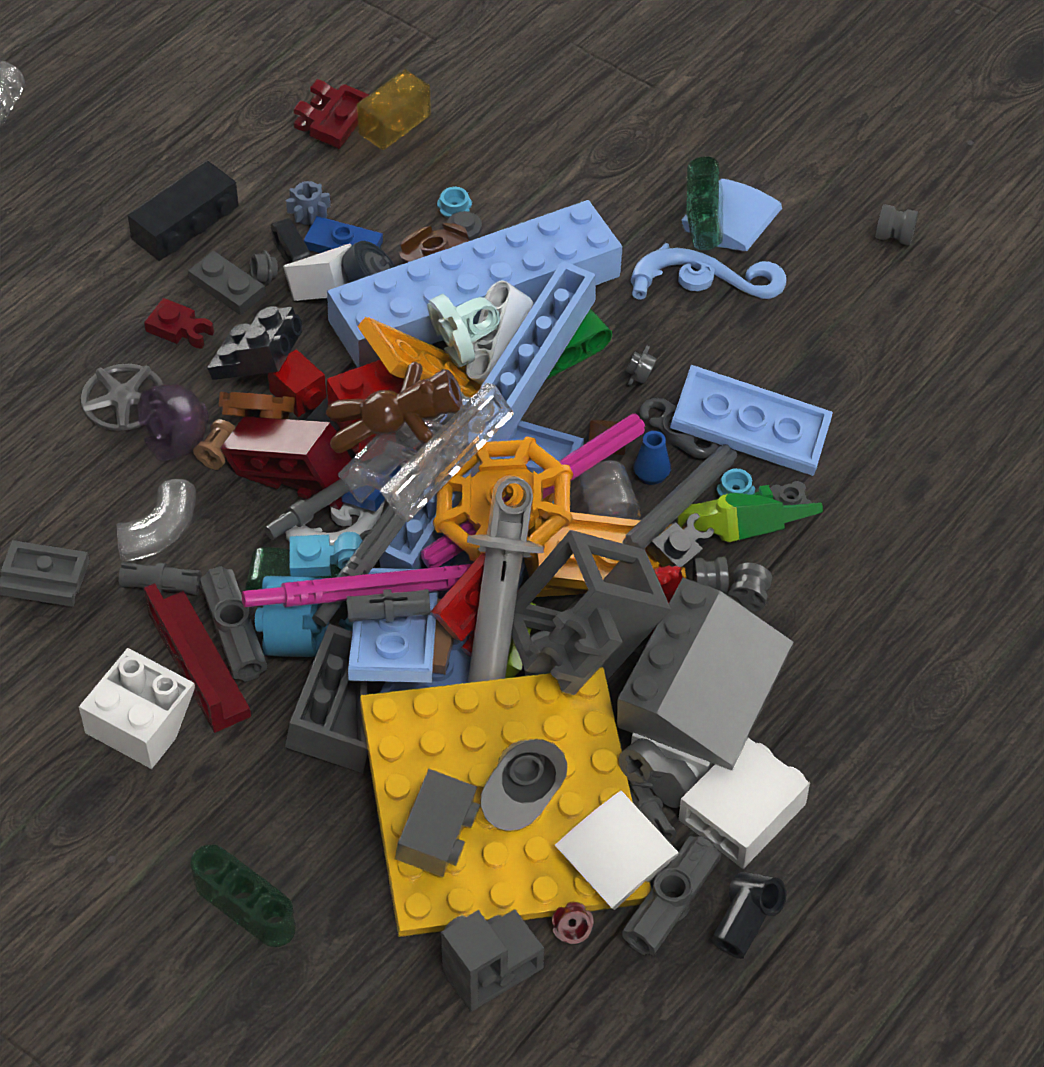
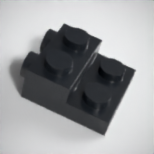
[207,306,302,380]

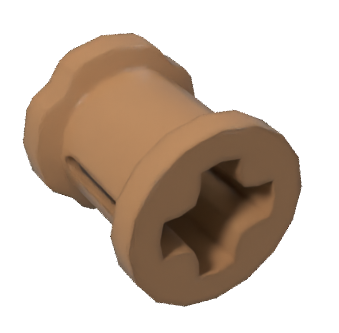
[193,419,235,470]

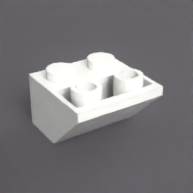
[79,648,195,769]

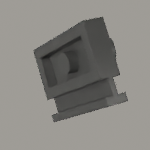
[0,540,90,607]

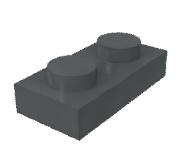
[188,251,266,315]

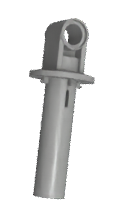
[467,475,544,683]

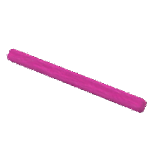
[421,414,645,568]

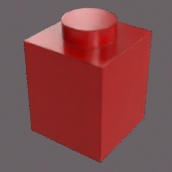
[268,349,327,417]

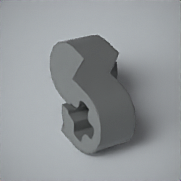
[619,738,698,808]

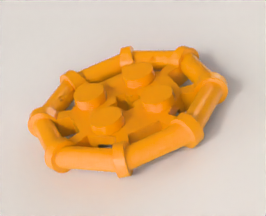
[432,436,573,562]

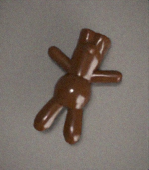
[326,362,463,453]

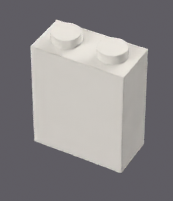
[679,738,810,869]

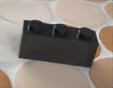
[127,160,239,261]

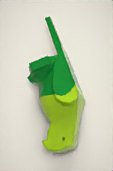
[676,485,823,542]

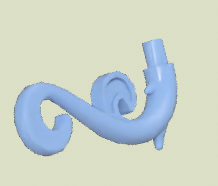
[631,243,786,299]

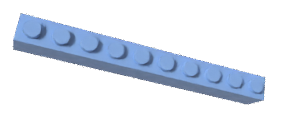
[379,260,596,569]

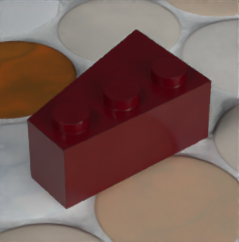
[220,417,357,510]

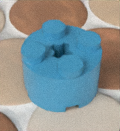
[255,576,329,657]

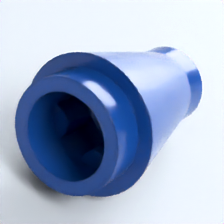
[633,431,671,485]

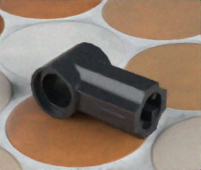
[711,872,787,959]

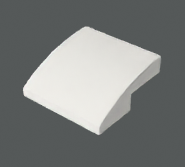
[555,791,680,910]

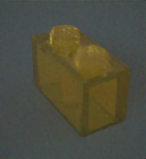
[357,69,431,150]

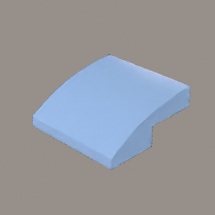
[681,178,782,251]

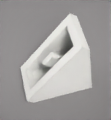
[283,244,352,301]

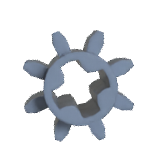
[286,181,331,225]

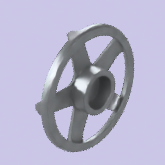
[81,364,165,431]

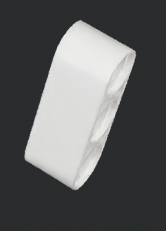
[466,280,534,385]

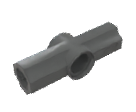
[200,566,267,682]
[622,836,721,956]

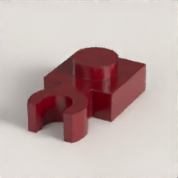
[144,298,214,349]

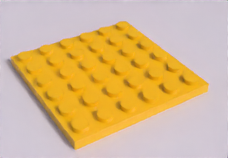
[360,667,651,937]

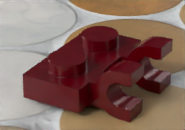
[294,79,373,149]

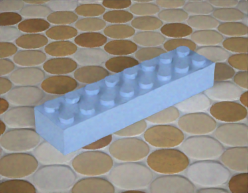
[327,200,623,367]

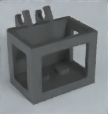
[511,530,671,695]

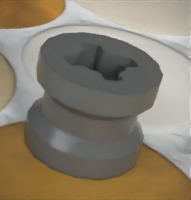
[692,556,729,595]
[728,563,773,612]

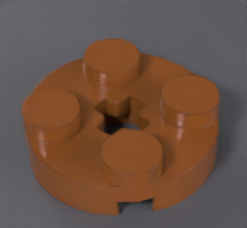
[218,392,295,420]

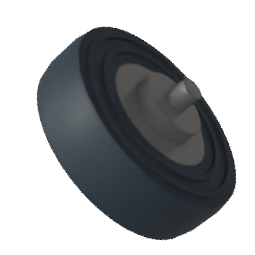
[342,240,396,282]

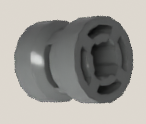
[875,204,918,246]

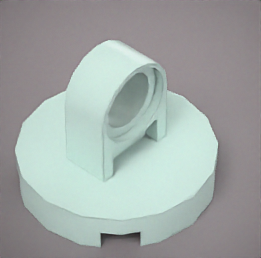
[427,294,500,368]

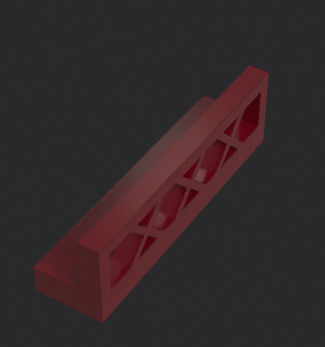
[144,583,251,733]

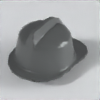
[481,739,568,831]

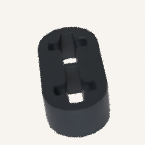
[271,218,311,264]

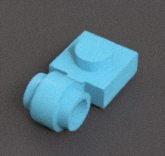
[290,532,363,577]

